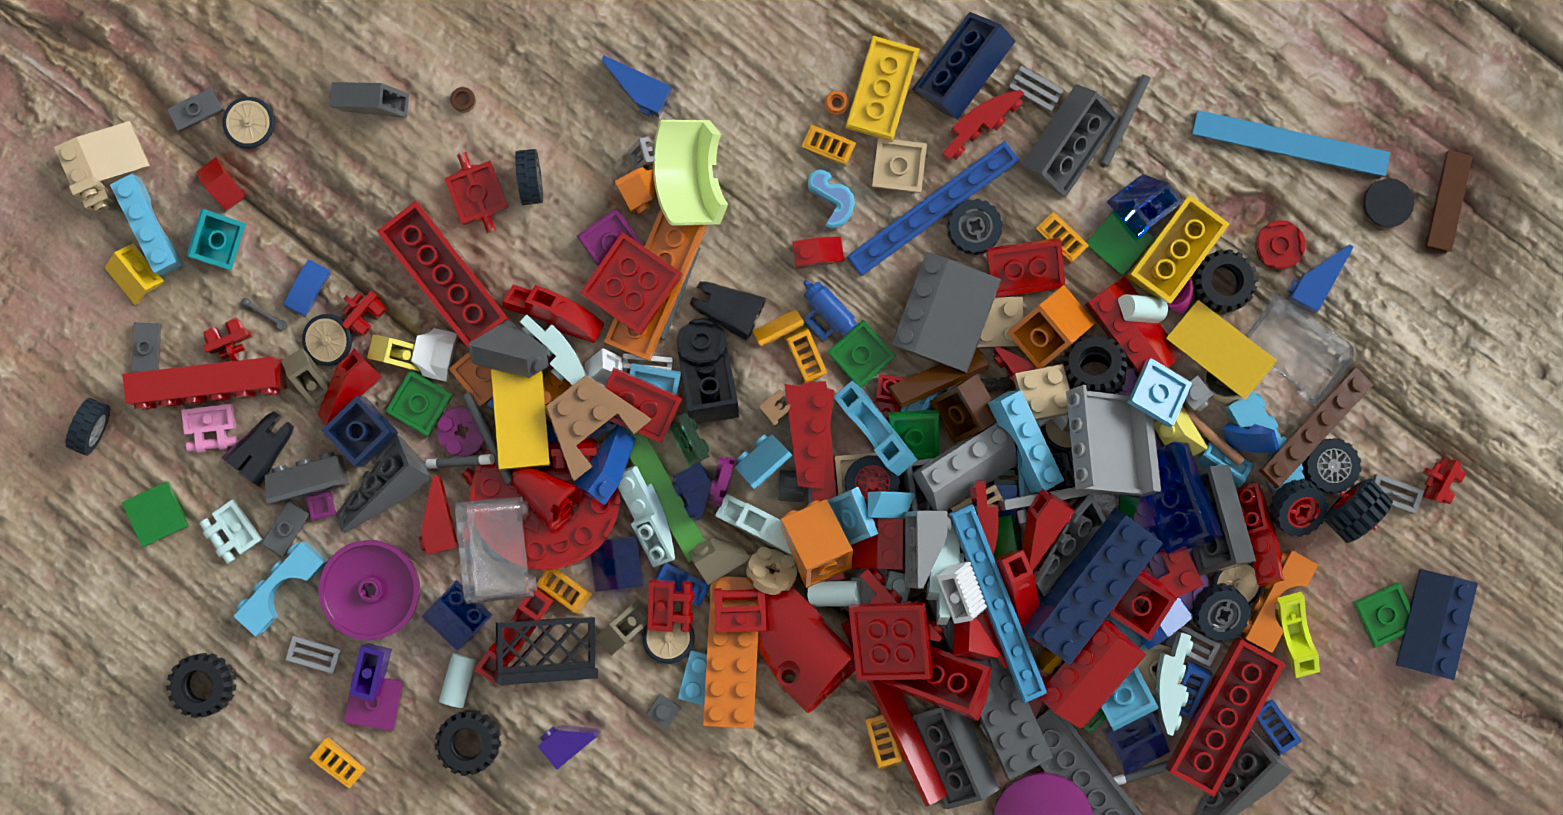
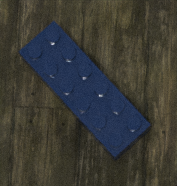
[1023,508,1163,665]

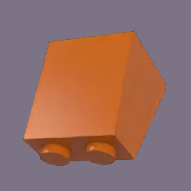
[1007,285,1096,369]
[781,499,853,588]

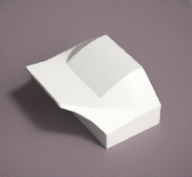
[411,328,459,382]

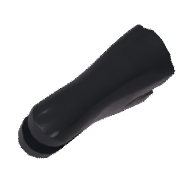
[690,281,766,342]
[222,411,294,487]

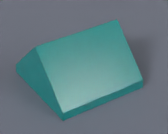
[186,208,246,270]

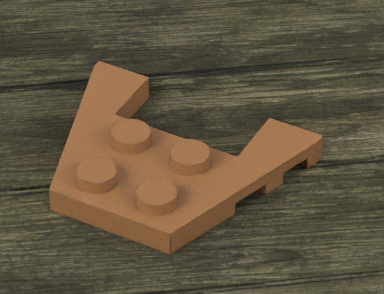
[546,375,651,481]

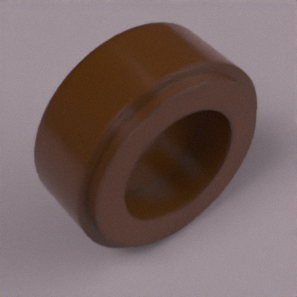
[450,87,476,113]

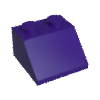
[538,725,600,770]

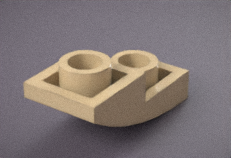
[69,176,115,212]

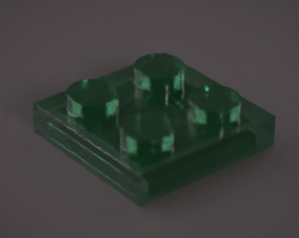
[669,412,710,468]

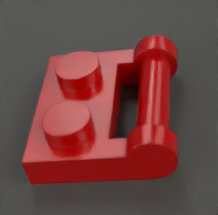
[714,588,766,633]

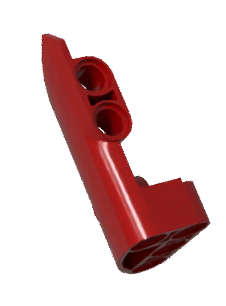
[757,586,856,713]

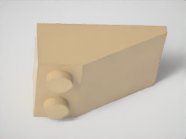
[54,121,150,186]

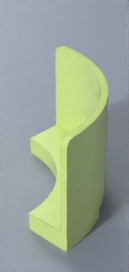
[653,120,728,225]

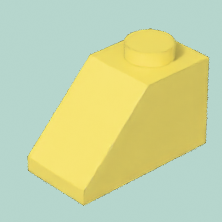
[367,334,421,372]
[1154,406,1208,460]

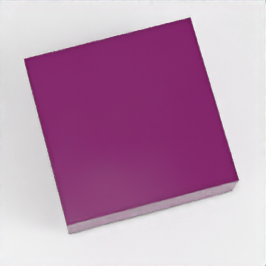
[305,491,337,521]

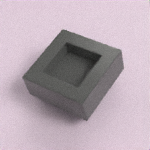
[647,694,681,729]

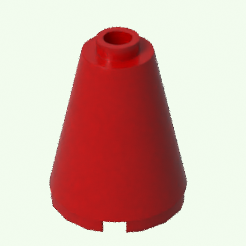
[512,467,583,529]

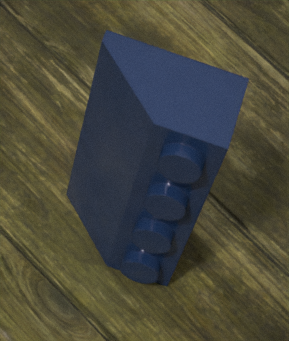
[912,12,1016,120]
[1396,569,1478,680]

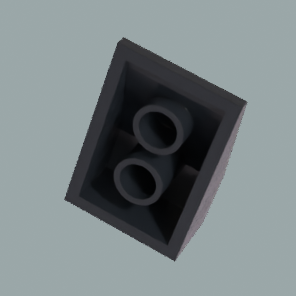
[677,343,739,426]

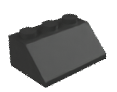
[265,452,350,504]

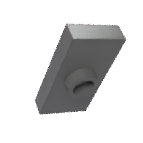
[167,87,224,132]
[132,322,162,372]
[262,501,310,556]

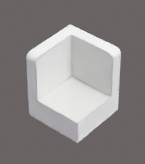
[585,348,622,385]

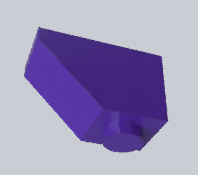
[349,643,392,701]

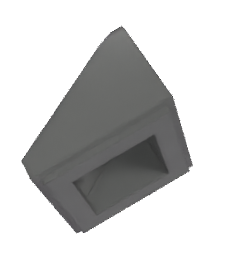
[778,470,804,502]

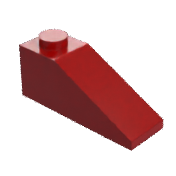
[419,475,459,555]

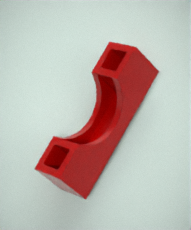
[474,586,556,684]

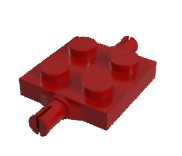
[444,152,509,234]

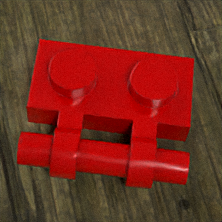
[647,579,694,632]

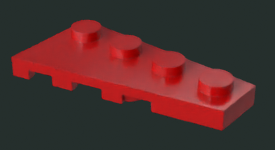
[785,384,834,489]

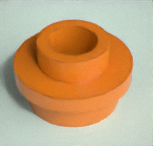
[824,90,849,115]

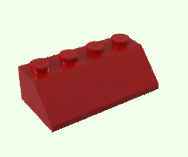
[1084,276,1183,378]
[1039,620,1146,729]
[880,646,991,721]

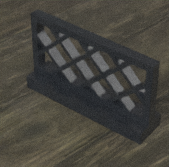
[494,616,598,685]

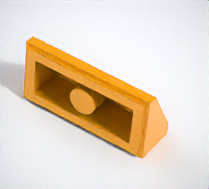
[753,310,804,347]

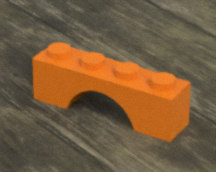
[1241,550,1318,653]

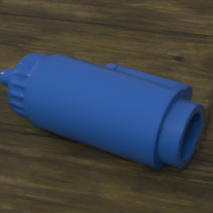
[803,280,858,342]

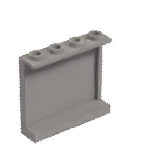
[1066,385,1161,497]

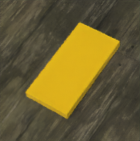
[845,36,920,142]
[1166,300,1278,400]
[491,369,550,470]

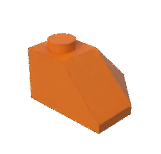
[615,164,656,215]

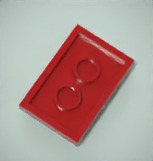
[986,238,1065,298]
[605,367,682,443]

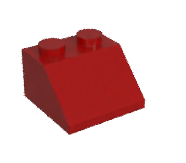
[851,518,903,569]
[1109,570,1177,641]

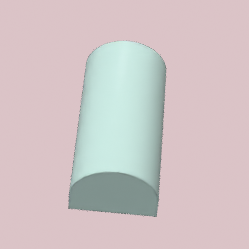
[1118,294,1168,323]
[808,581,861,607]
[439,652,477,708]

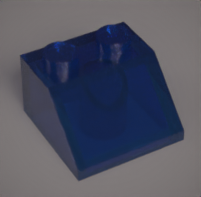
[591,536,645,592]

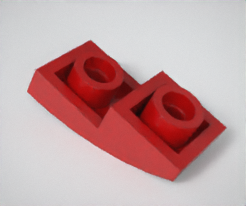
[875,374,904,422]

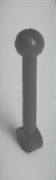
[241,298,287,330]

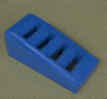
[1179,661,1212,719]
[1256,699,1302,756]

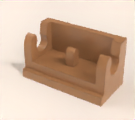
[759,389,790,427]

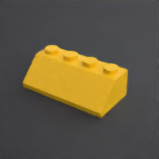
[1126,194,1229,304]

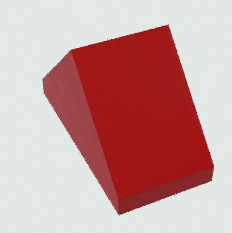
[196,157,246,211]
[953,617,1000,661]

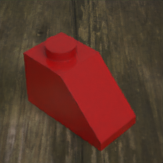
[792,237,845,269]

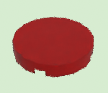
[1255,220,1306,270]

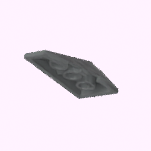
[336,435,430,533]
[1035,494,1106,597]
[1194,729,1293,815]

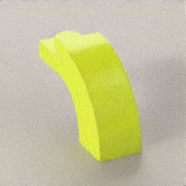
[1275,592,1320,678]

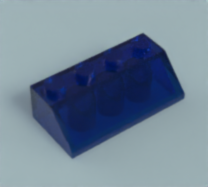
[1145,442,1223,554]

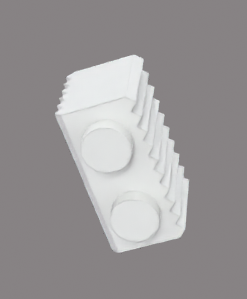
[936,562,987,624]

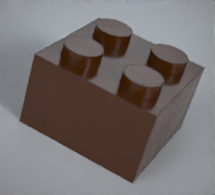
[929,374,996,444]

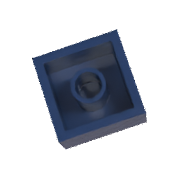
[322,396,399,467]

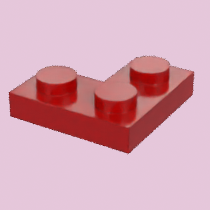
[1157,539,1204,598]

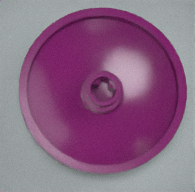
[318,540,420,640]
[994,772,1093,815]

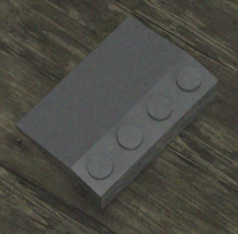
[892,252,1001,373]

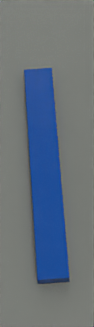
[847,141,1020,277]

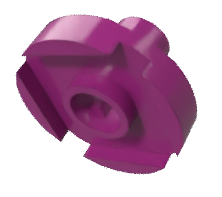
[437,407,485,456]
[708,456,736,507]

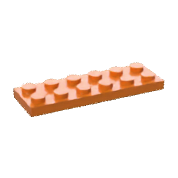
[604,209,708,361]
[703,576,758,729]

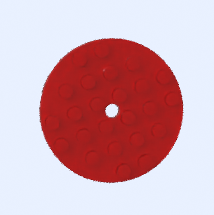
[470,436,621,571]

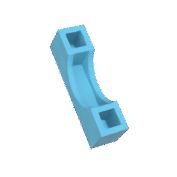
[110,174,184,276]
[833,381,917,476]
[988,390,1064,493]
[1223,391,1304,492]
[234,542,328,637]

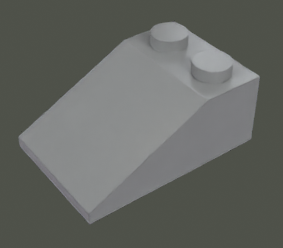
[905,511,951,588]

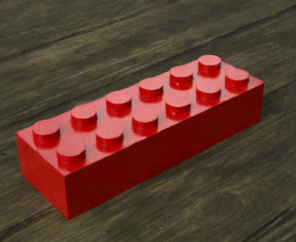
[377,201,511,349]
[122,357,287,410]
[1165,638,1286,796]

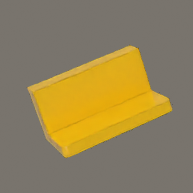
[105,243,164,305]

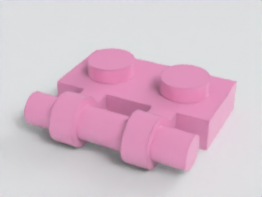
[181,404,238,453]

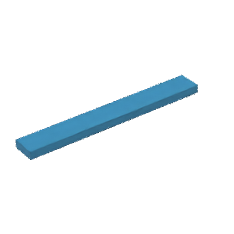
[1191,110,1390,177]
[948,504,1047,703]

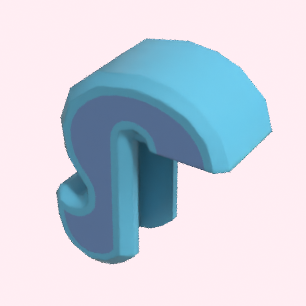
[808,170,855,230]

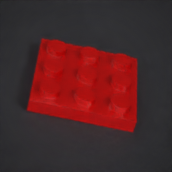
[580,232,684,335]
[849,602,933,681]

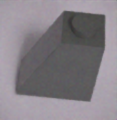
[329,82,409,118]
[468,320,548,378]

